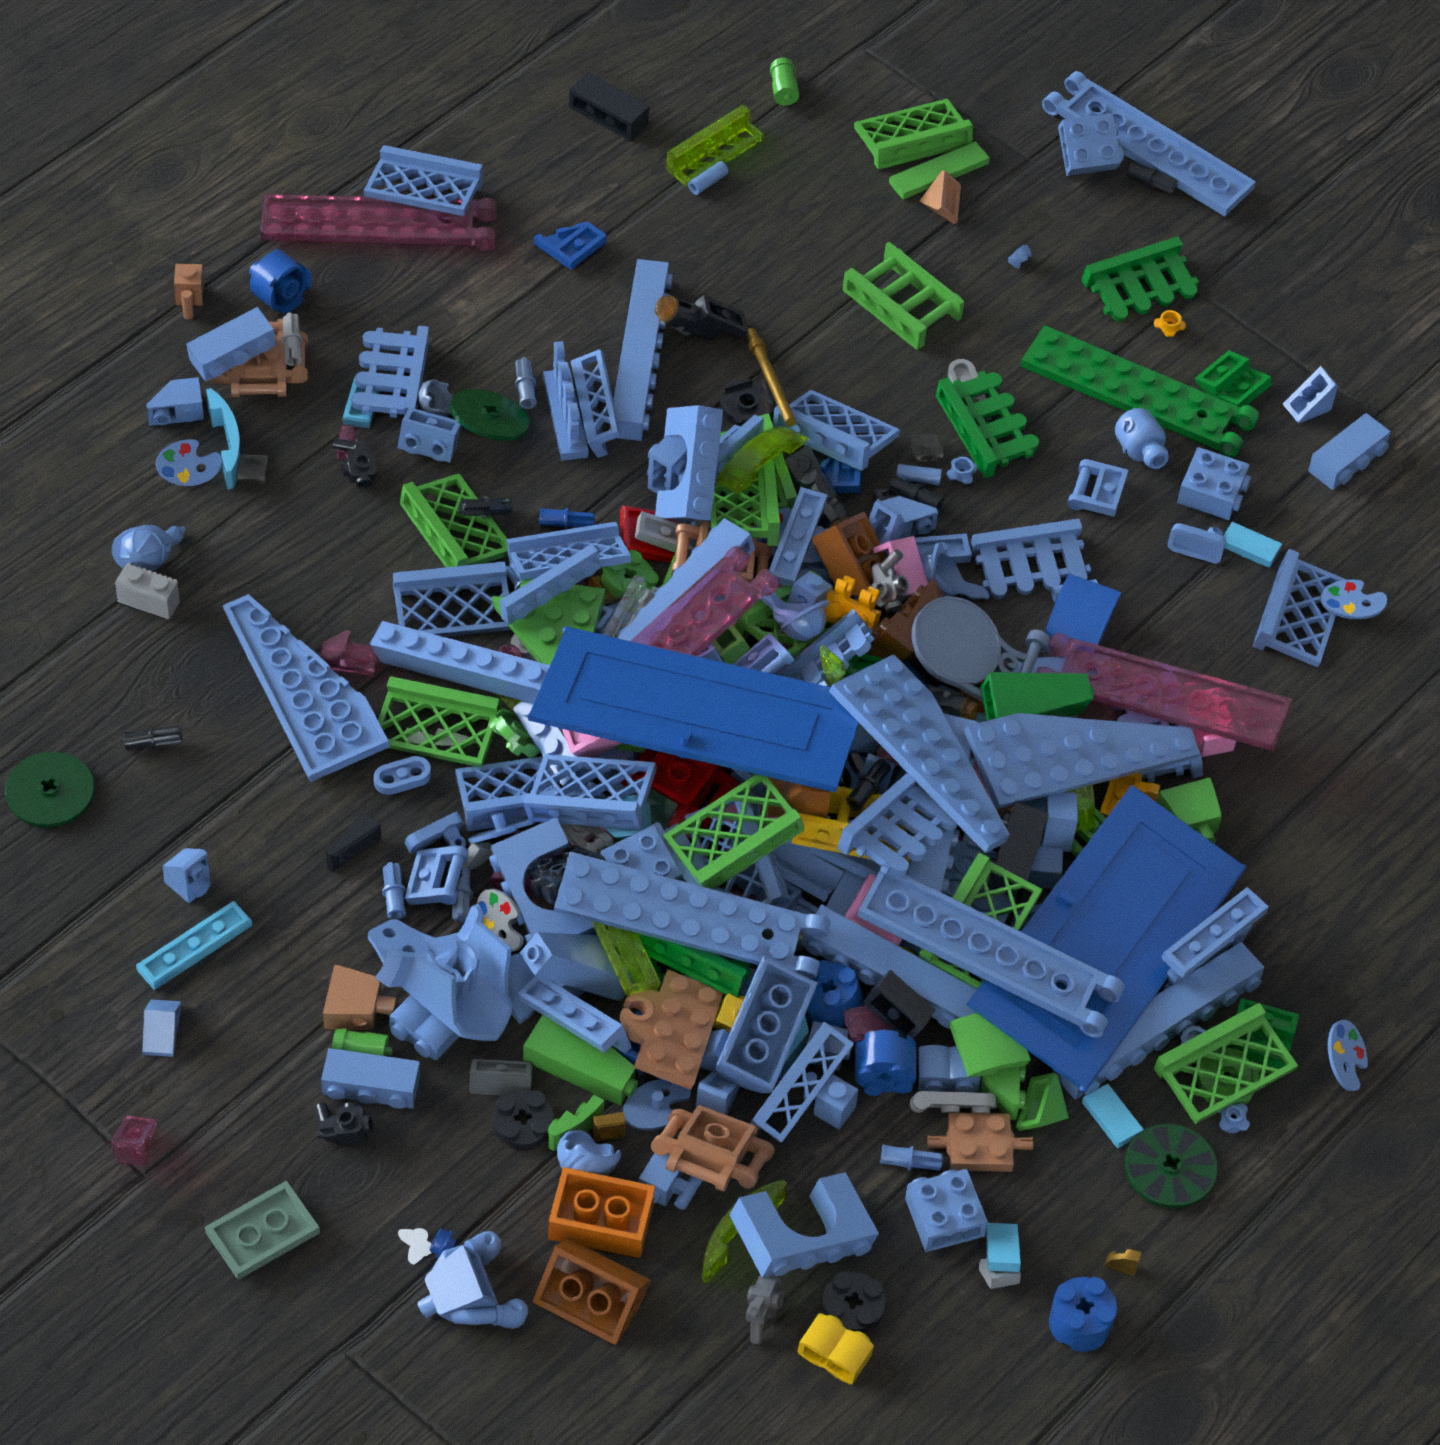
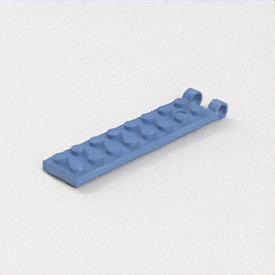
[1042,71,1256,217]
[554,852,831,979]
[857,871,1125,1038]

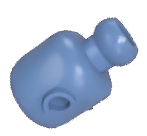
[1115,408,1169,469]

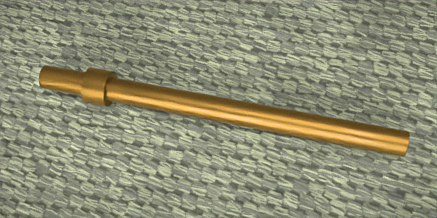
[746,328,796,427]

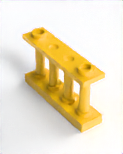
[791,786,920,863]

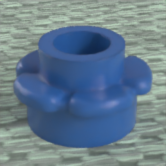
[429,1228,456,1258]

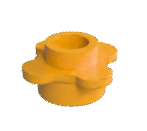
[1154,310,1186,337]

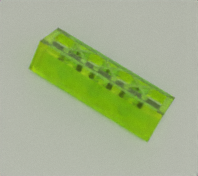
[667,104,763,187]
[591,921,661,996]

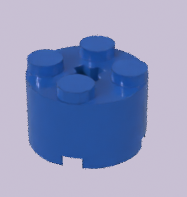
[249,249,312,313]
[806,960,865,1028]
[855,1030,916,1096]
[1049,1277,1117,1352]

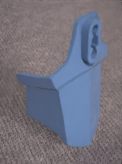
[368,904,513,1041]

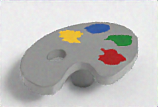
[477,889,524,952]

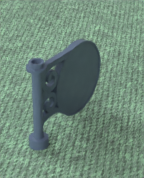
[911,596,1050,703]

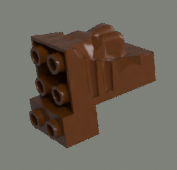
[866,579,961,692]

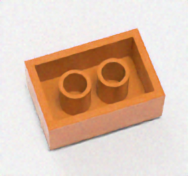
[548,1167,655,1259]

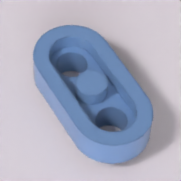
[374,756,431,795]

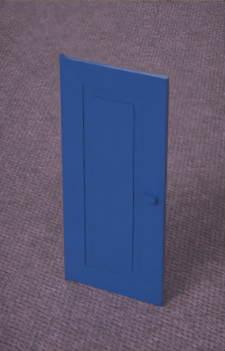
[528,626,859,793]
[966,785,1247,1093]

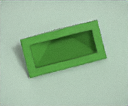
[1016,1073,1069,1131]

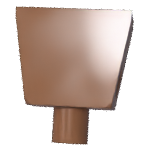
[323,965,397,1030]

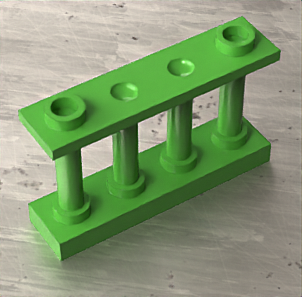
[843,242,964,350]

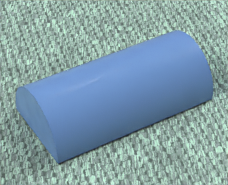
[715,956,818,1093]

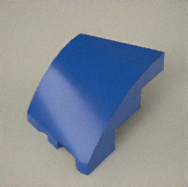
[1045,573,1121,669]

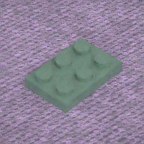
[205,1181,320,1280]

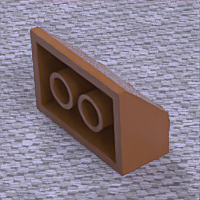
[811,512,896,596]
[766,777,831,818]
[532,1238,651,1345]

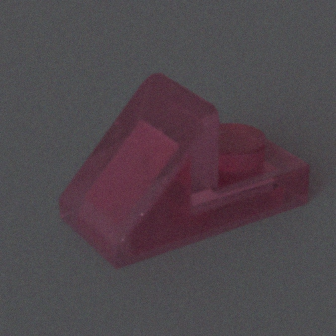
[320,630,378,676]
[111,1115,156,1166]

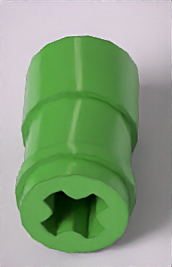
[770,58,799,106]
[332,1028,392,1056]

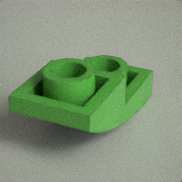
[547,1094,604,1151]

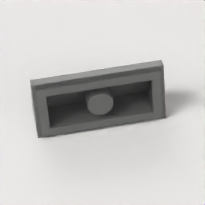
[469,1059,533,1096]

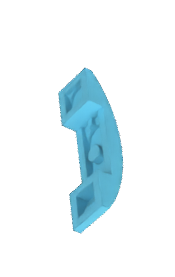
[206,388,241,490]

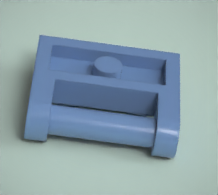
[1067,459,1128,517]
[732,633,795,674]
[404,846,469,905]

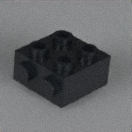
[528,845,606,905]

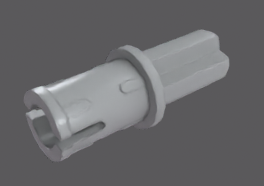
[281,313,303,366]

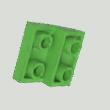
[949,1013,1031,1078]

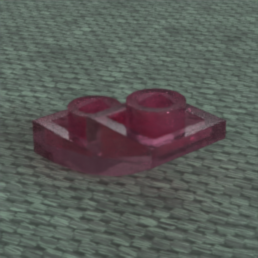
[843,1006,900,1042]

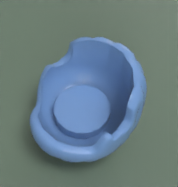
[557,1130,621,1176]

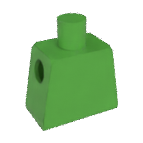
[1157,777,1221,844]

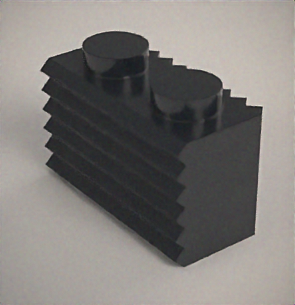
[863,969,935,1039]

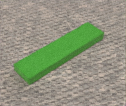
[889,141,990,200]

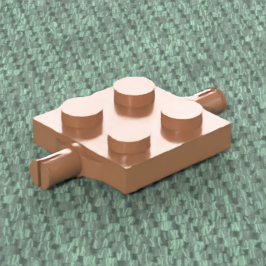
[927,1113,1033,1172]

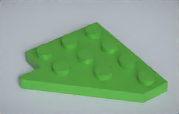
[492,579,606,665]

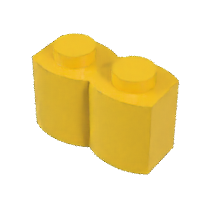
[797,1313,874,1384]

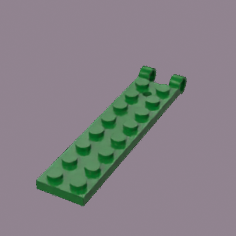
[1020,325,1260,457]

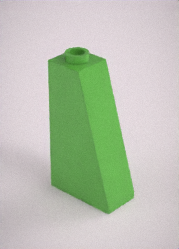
[523,1015,638,1106]

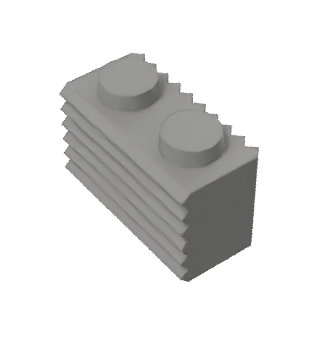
[115,563,180,619]

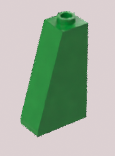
[981,672,1094,721]

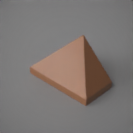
[919,170,961,224]

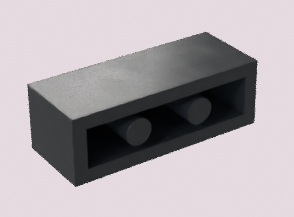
[569,72,649,141]
[987,802,1049,899]

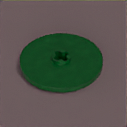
[450,389,530,441]
[5,752,94,827]

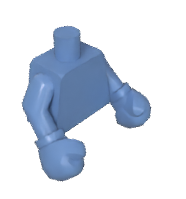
[418,1231,528,1329]

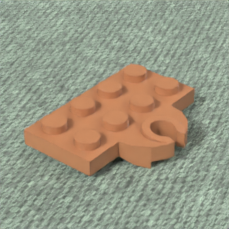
[620,970,723,1090]

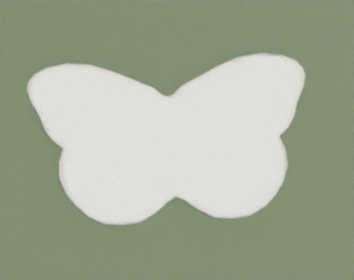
[398,1228,431,1265]

